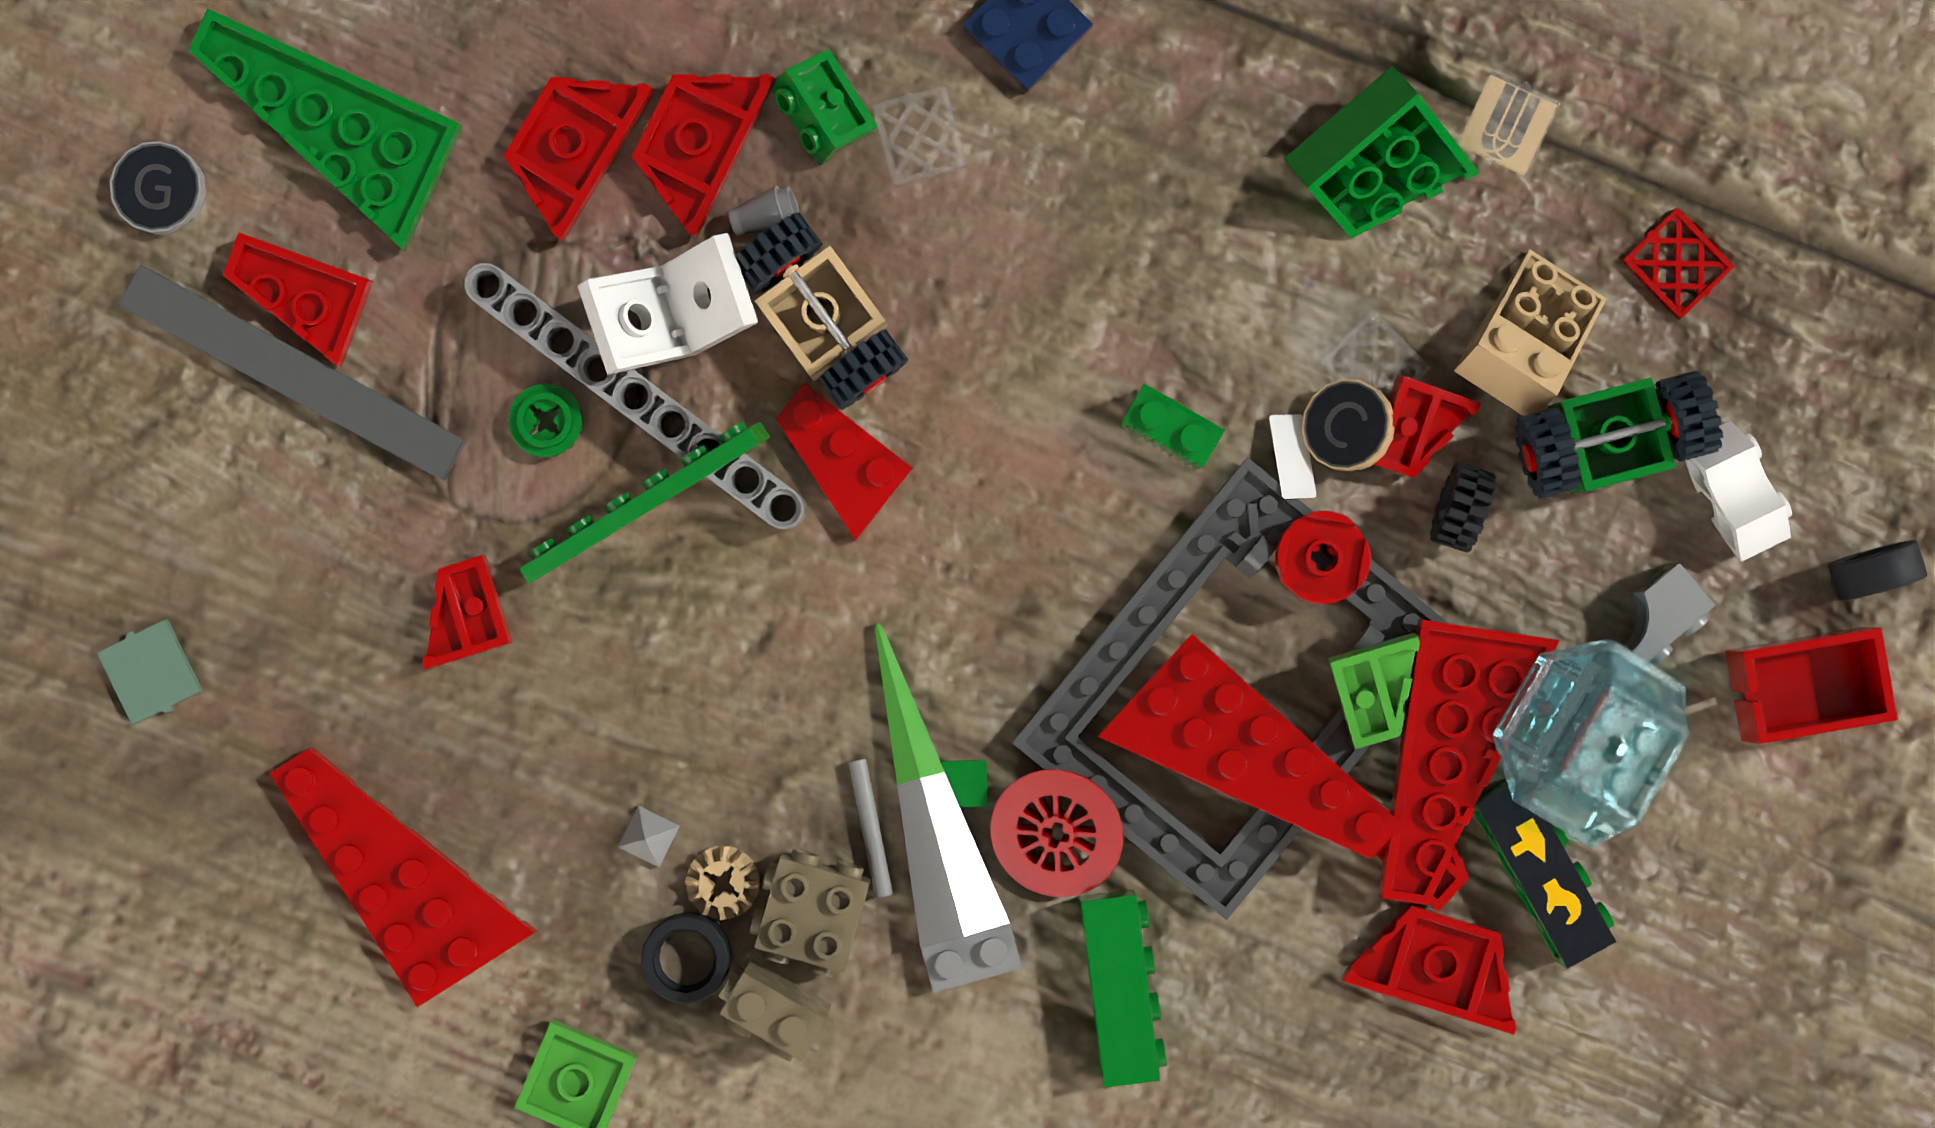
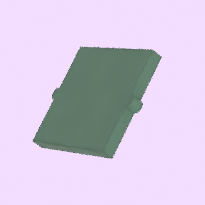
[97,619,203,725]

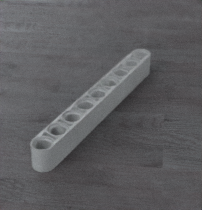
[464,263,806,530]

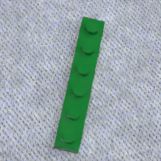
[519,421,770,584]

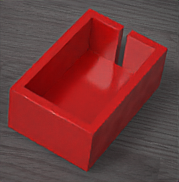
[1725,627,1898,744]

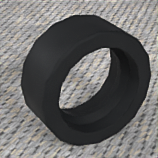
[1828,540,1928,600]
[641,912,732,1004]

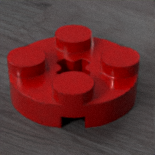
[1275,511,1371,605]

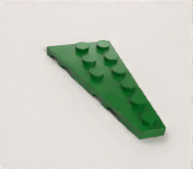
[188,8,463,251]

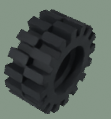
[1430,462,1496,553]

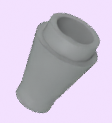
[728,185,800,236]

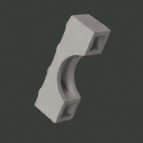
[1535,563,1716,725]

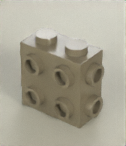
[750,849,871,977]
[719,959,833,1061]

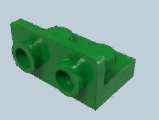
[772,49,878,165]

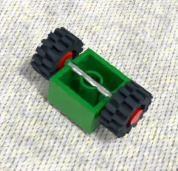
[1515,371,1723,499]

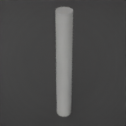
[848,758,893,898]

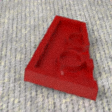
[776,383,913,541]

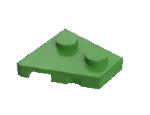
[1328,632,1420,750]

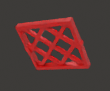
[1621,207,1735,320]

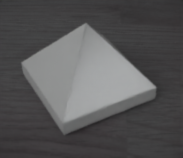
[618,805,680,867]

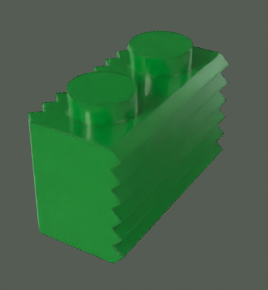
[1120,383,1225,471]

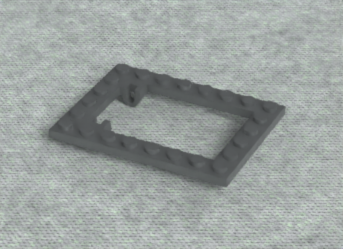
[1012,457,1449,920]

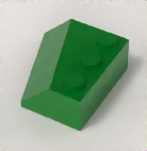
[1284,65,1480,239]

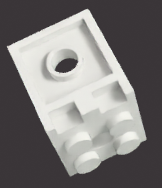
[577,233,758,375]

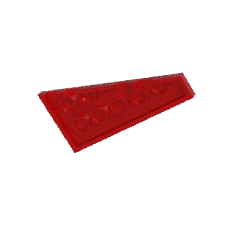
[1378,619,1560,905]
[1098,633,1403,859]
[269,747,538,1008]

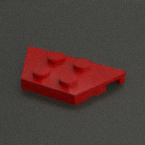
[631,74,776,239]
[503,77,654,242]
[1341,904,1517,1035]

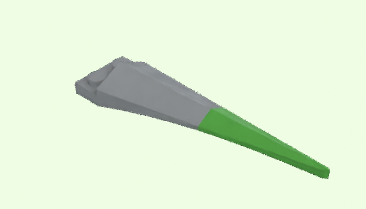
[875,623,1023,993]

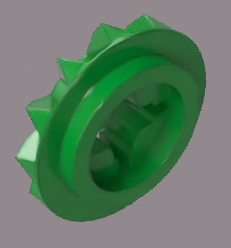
[508,384,583,457]

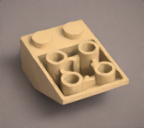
[1454,249,1607,416]

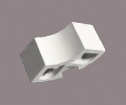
[1685,421,1792,562]

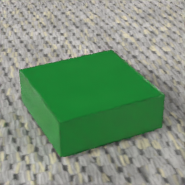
[940,759,988,807]

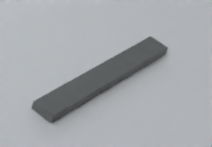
[118,265,467,481]

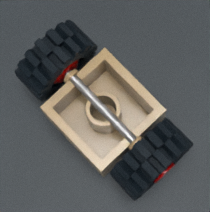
[736,212,908,410]

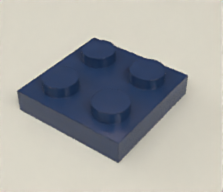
[963,0,1093,92]

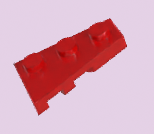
[223,232,373,368]

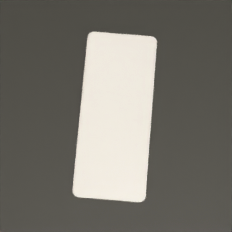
[1269,414,1316,499]

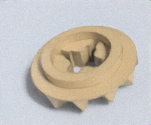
[685,846,760,921]

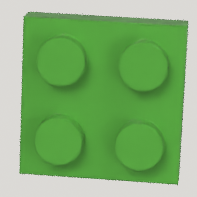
[514,1019,638,1128]

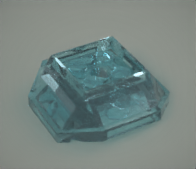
[1492,639,1689,848]

